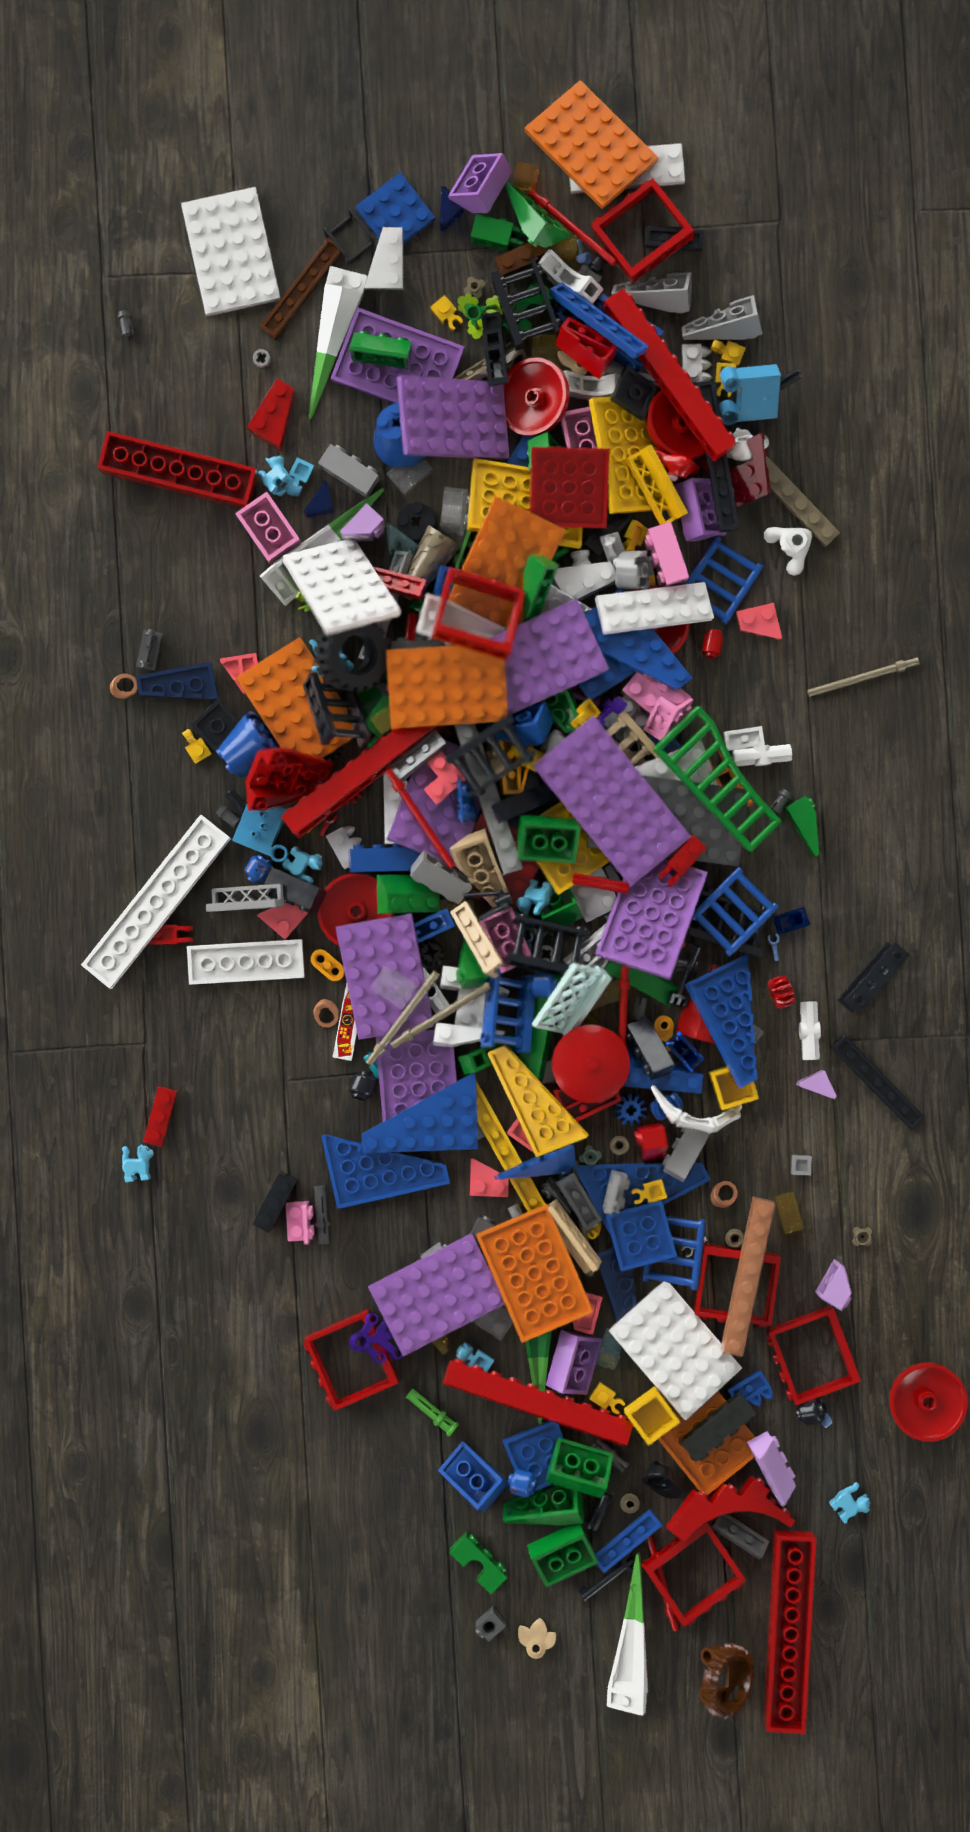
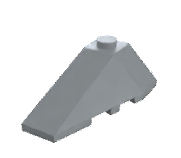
[611,272,692,314]
[681,295,763,340]

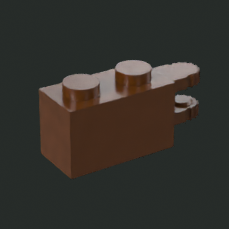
[495,243,548,277]

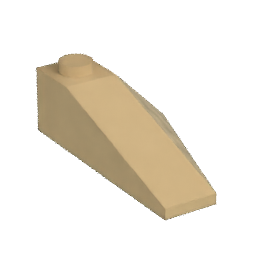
[450,828,513,908]

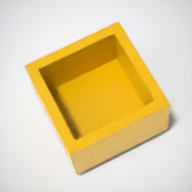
[708,1066,759,1110]
[624,1386,680,1445]

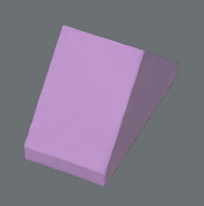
[796,1070,836,1099]

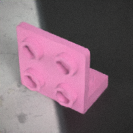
[643,697,693,741]
[286,1201,315,1245]

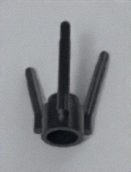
[463,890,513,922]

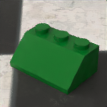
[349,331,412,370]
[517,815,581,863]
[377,875,440,914]
[546,1437,614,1498]
[527,1524,599,1588]

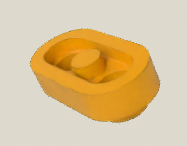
[311,949,345,981]
[654,1015,674,1052]

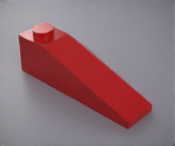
[675,964,721,1044]

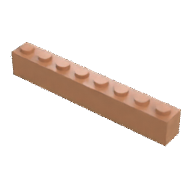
[721,1197,775,1357]

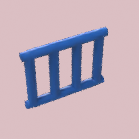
[685,536,763,625]
[692,867,779,957]
[642,1216,706,1290]

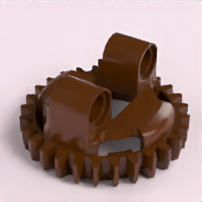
[699,1643,755,1719]

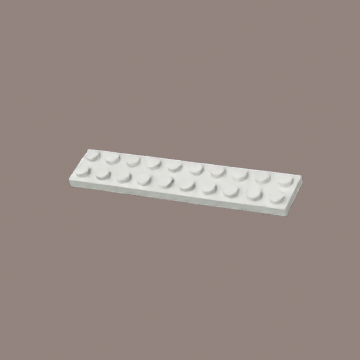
[81,815,231,989]

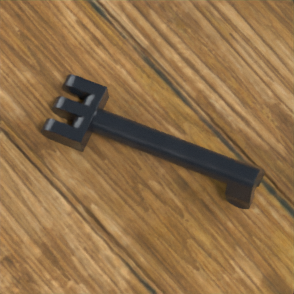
[667,942,702,1008]
[578,1551,635,1602]

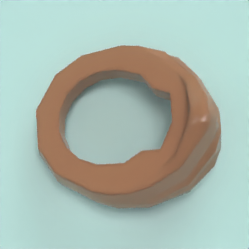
[110,674,138,699]
[313,999,339,1028]
[710,1181,738,1208]

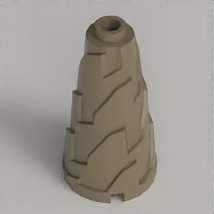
[402,525,461,601]

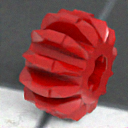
[768,975,795,1009]

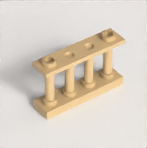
[606,710,659,766]

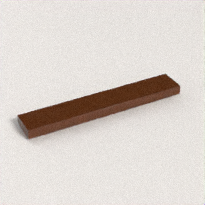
[260,237,344,340]

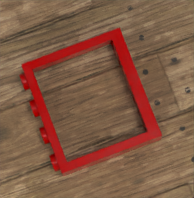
[591,178,694,284]
[431,567,525,660]
[693,1244,781,1328]
[765,1305,861,1406]
[303,1309,399,1411]
[641,1522,746,1627]

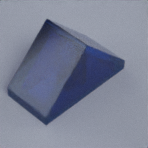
[440,186,464,231]
[303,480,334,518]
[773,907,811,935]
[665,1031,705,1072]

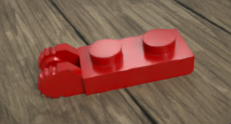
[658,834,707,887]
[147,925,193,945]

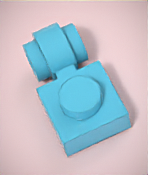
[284,457,315,497]
[456,1342,494,1372]

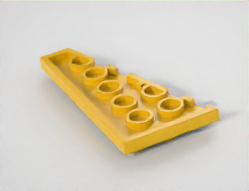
[487,1044,589,1157]

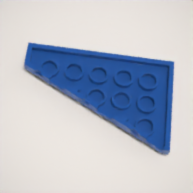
[585,589,692,691]
[685,953,758,1088]
[362,1073,478,1153]
[321,1134,450,1209]
[574,1162,711,1234]

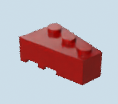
[555,317,618,379]
[247,378,296,452]
[552,1088,622,1122]
[634,1122,668,1163]

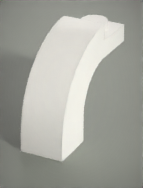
[538,249,603,304]
[563,370,620,400]

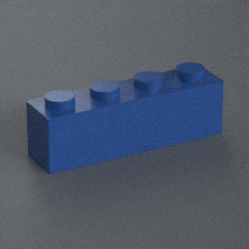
[348,844,420,873]

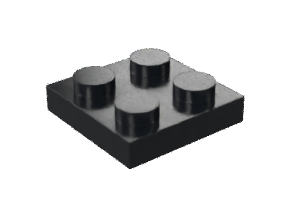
[610,366,658,421]
[190,699,239,753]

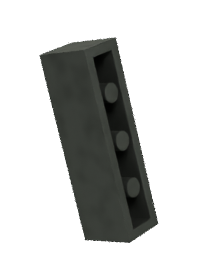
[679,1391,756,1462]

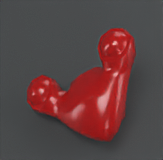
[655,449,700,482]

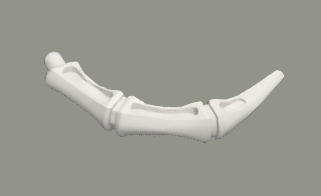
[651,1085,742,1134]

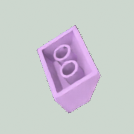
[747,1431,796,1506]

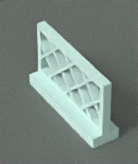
[532,963,612,1035]

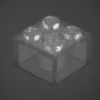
[440,487,470,536]

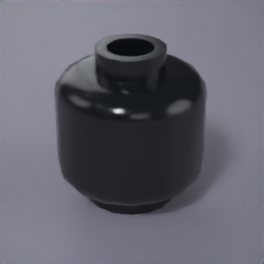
[349,1071,376,1101]
[797,1398,827,1425]

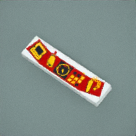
[333,983,357,1061]

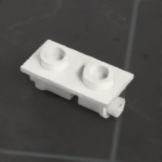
[600,532,625,572]

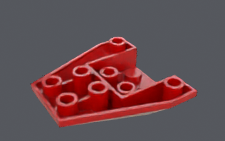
[246,748,334,811]

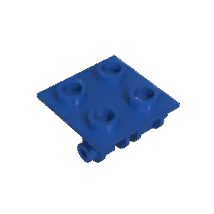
[455,780,477,823]

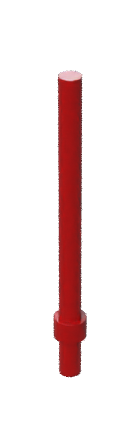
[528,189,617,266]
[385,768,456,869]
[618,965,630,1046]
[646,1534,680,1631]

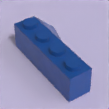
[623,1047,703,1093]

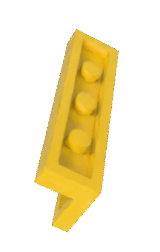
[625,444,688,525]

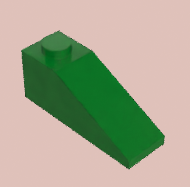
[523,555,559,619]
[784,796,819,857]
[456,937,489,989]
[458,1033,515,1075]

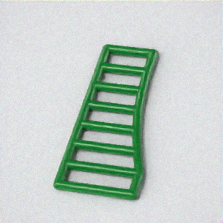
[653,706,781,852]

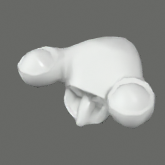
[727,428,769,461]
[764,527,812,576]

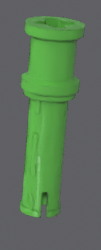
[405,1388,459,1437]

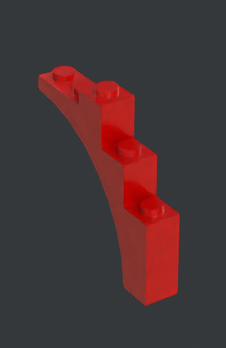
[665,1476,795,1542]

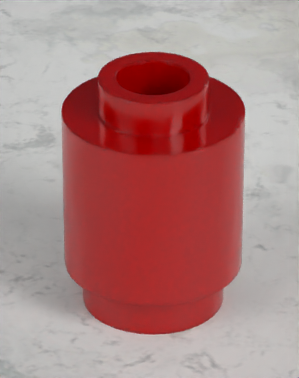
[702,629,723,659]

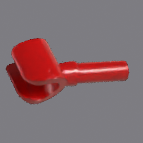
[319,814,339,836]

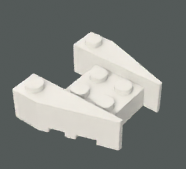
[433,966,509,1047]

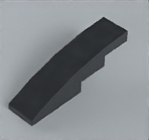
[482,311,508,387]

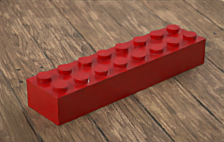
[97,431,259,508]

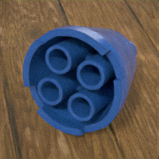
[373,403,426,468]
[216,711,281,778]

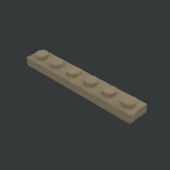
[765,456,840,547]

